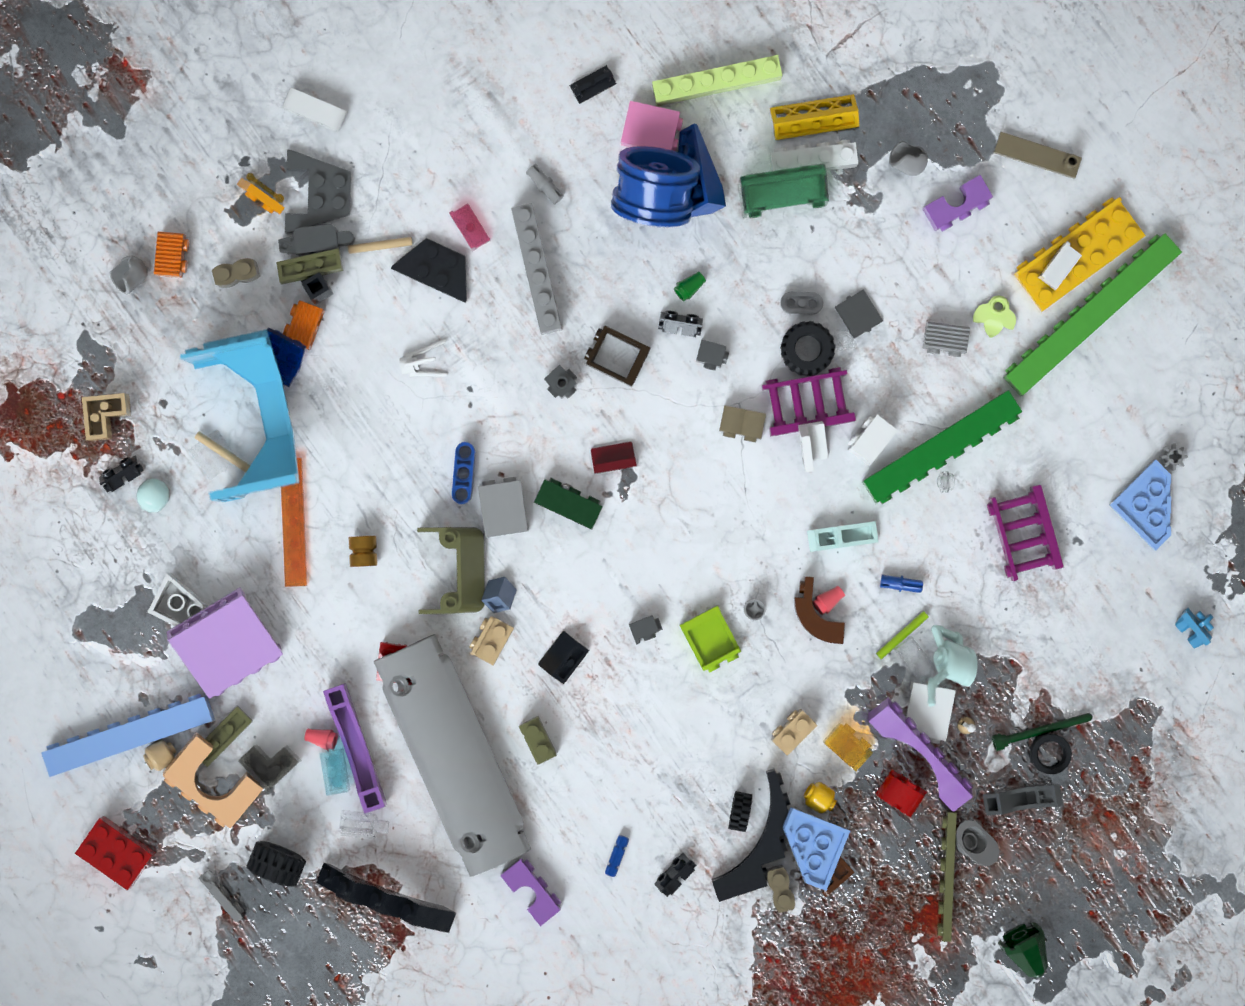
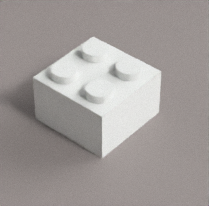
[848,415,898,466]

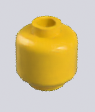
[803,782,837,814]

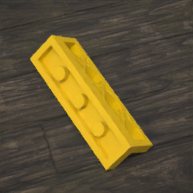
[770,94,859,140]

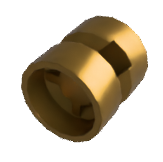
[348,536,377,567]

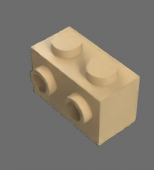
[771,709,818,756]

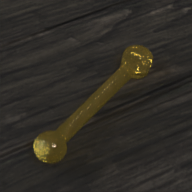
[246,173,284,203]

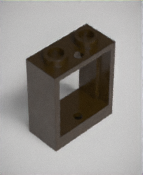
[584,325,651,387]

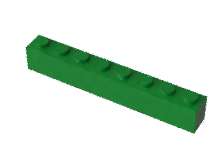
[862,390,1022,504]

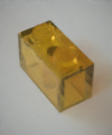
[823,723,873,771]

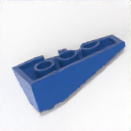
[678,123,726,217]

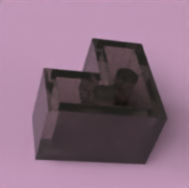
[238,744,302,792]

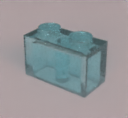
[319,748,350,796]

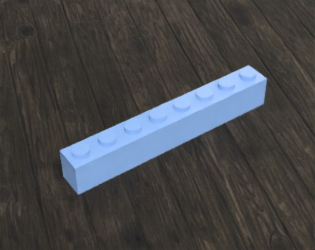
[41,694,215,777]

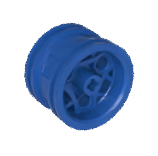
[611,146,700,227]

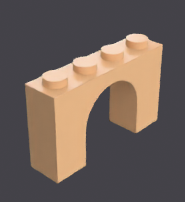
[163,732,263,829]

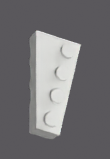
[148,573,208,626]

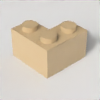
[82,393,131,441]

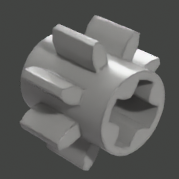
[1159,444,1188,470]

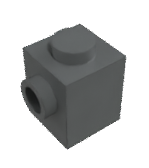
[696,340,729,371]

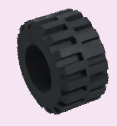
[780,321,835,376]
[246,841,306,887]

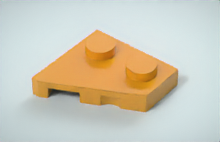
[236,178,285,214]

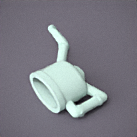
[927,625,978,707]

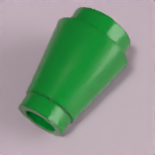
[674,271,706,301]

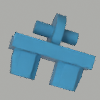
[1175,608,1214,649]

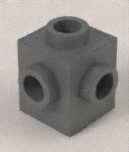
[544,365,577,399]

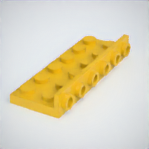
[1014,197,1146,312]

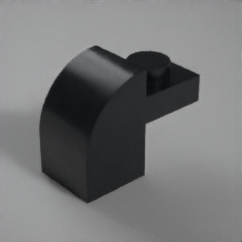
[300,272,333,305]

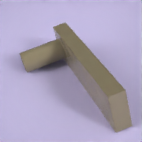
[993,132,1082,179]

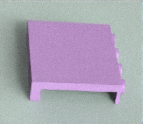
[166,588,283,699]

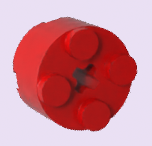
[876,769,927,817]

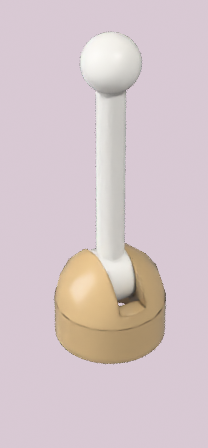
[957,717,976,734]

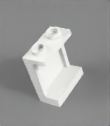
[906,681,956,744]

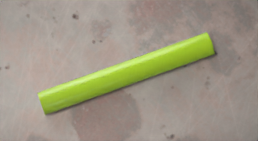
[876,611,929,660]

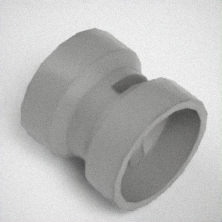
[744,599,766,620]

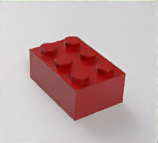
[75,816,156,891]

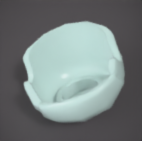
[136,478,169,513]

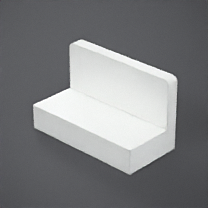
[1038,241,1082,290]
[798,421,828,472]

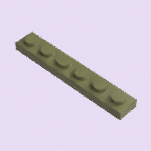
[937,810,957,942]

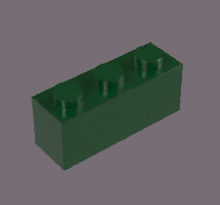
[534,477,603,530]

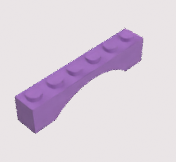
[323,683,387,814]
[868,698,973,812]

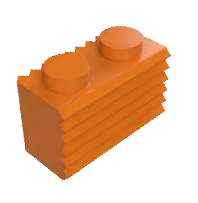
[154,231,189,278]
[283,300,325,350]

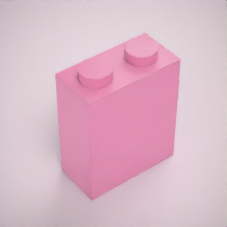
[621,101,683,151]

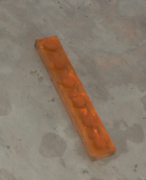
[281,458,307,587]

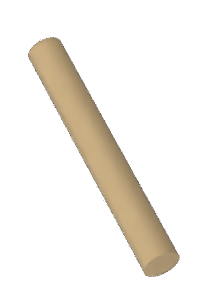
[348,237,413,254]
[194,431,250,472]

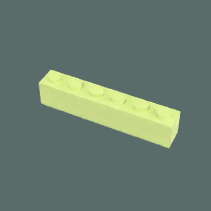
[652,55,782,106]

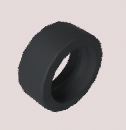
[1029,733,1072,775]

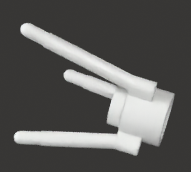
[399,339,448,377]

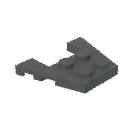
[285,150,351,234]

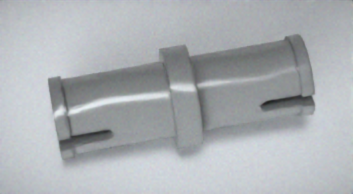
[526,164,564,205]

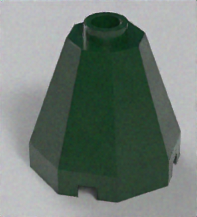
[998,922,1048,978]

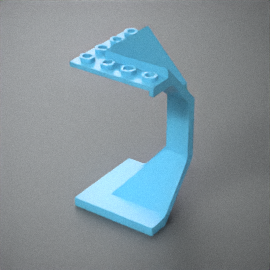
[180,330,299,502]

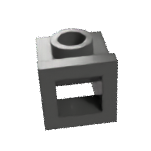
[629,615,663,645]

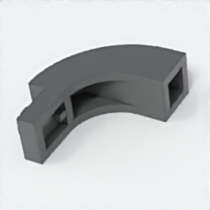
[983,783,1063,816]

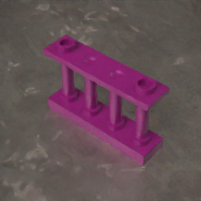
[761,367,856,437]
[987,485,1064,581]

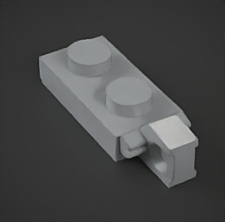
[198,870,245,923]

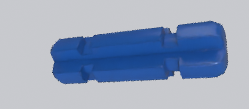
[605,835,629,877]

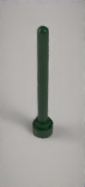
[991,713,1093,752]

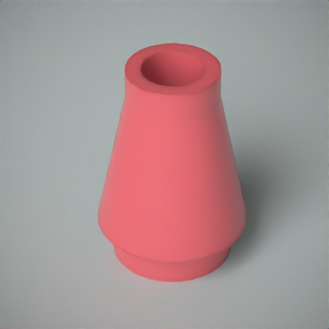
[812,586,845,615]
[304,728,338,751]

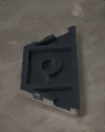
[391,238,467,303]

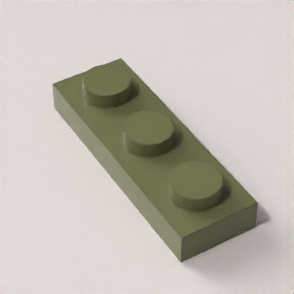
[276,248,344,285]
[202,706,253,767]

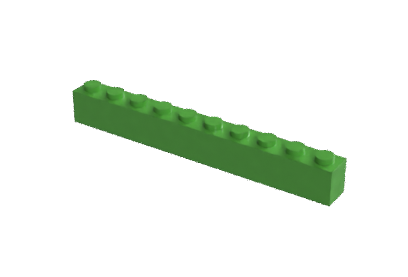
[1003,233,1182,396]

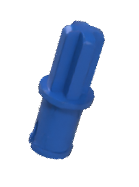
[880,574,923,593]

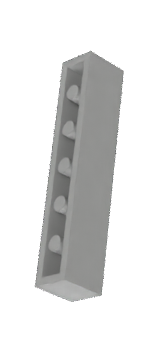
[511,203,562,335]

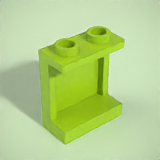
[679,606,741,673]

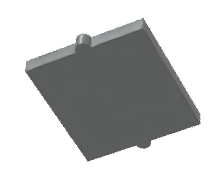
[835,289,883,339]

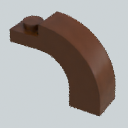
[794,576,845,644]

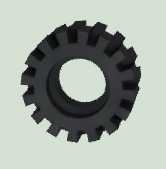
[728,791,752,832]

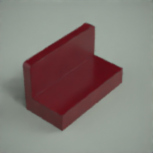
[590,442,637,474]

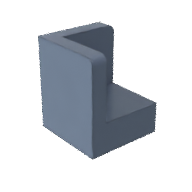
[481,577,517,613]

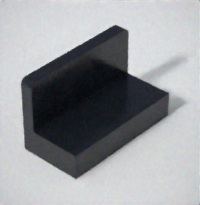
[538,631,590,684]

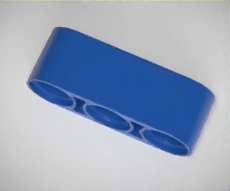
[452,442,476,504]

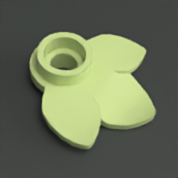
[973,295,1016,338]

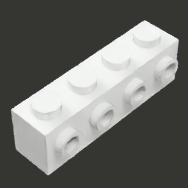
[769,140,858,177]

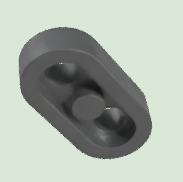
[780,292,823,314]

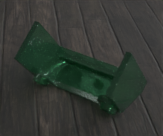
[738,164,829,218]

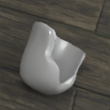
[889,141,928,176]
[110,256,148,294]

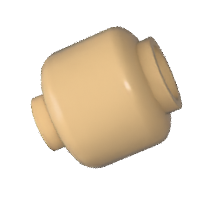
[143,739,176,771]

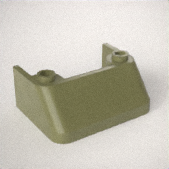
[417,527,485,614]

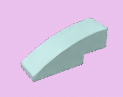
[807,521,878,552]

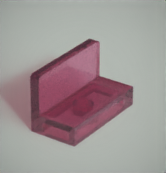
[449,204,491,252]

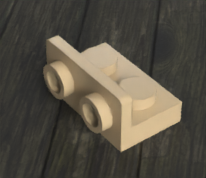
[469,616,514,666]

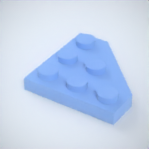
[1110,460,1171,550]
[783,807,850,891]

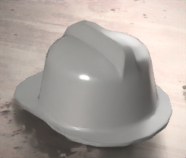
[955,820,999,866]

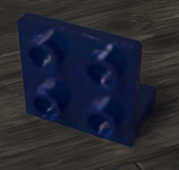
[267,328,306,387]

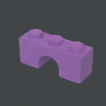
[923,175,993,232]
[500,858,561,926]

